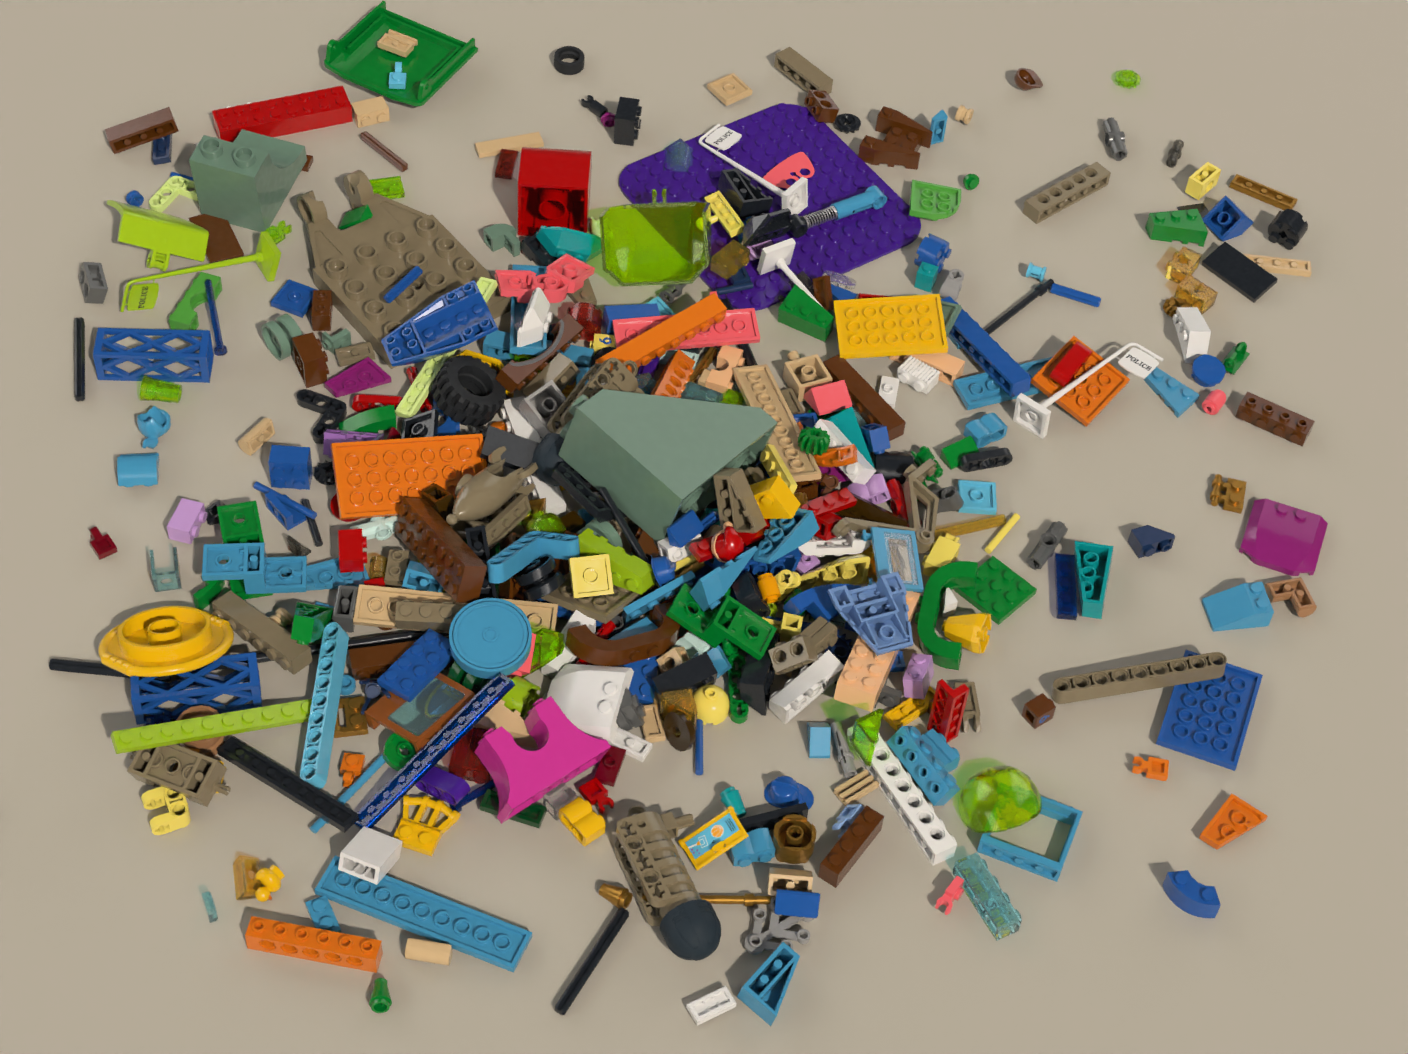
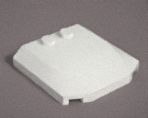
[798,513,871,557]
[546,664,634,745]

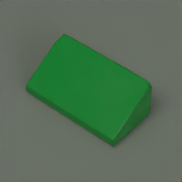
[339,205,373,230]
[940,436,979,470]

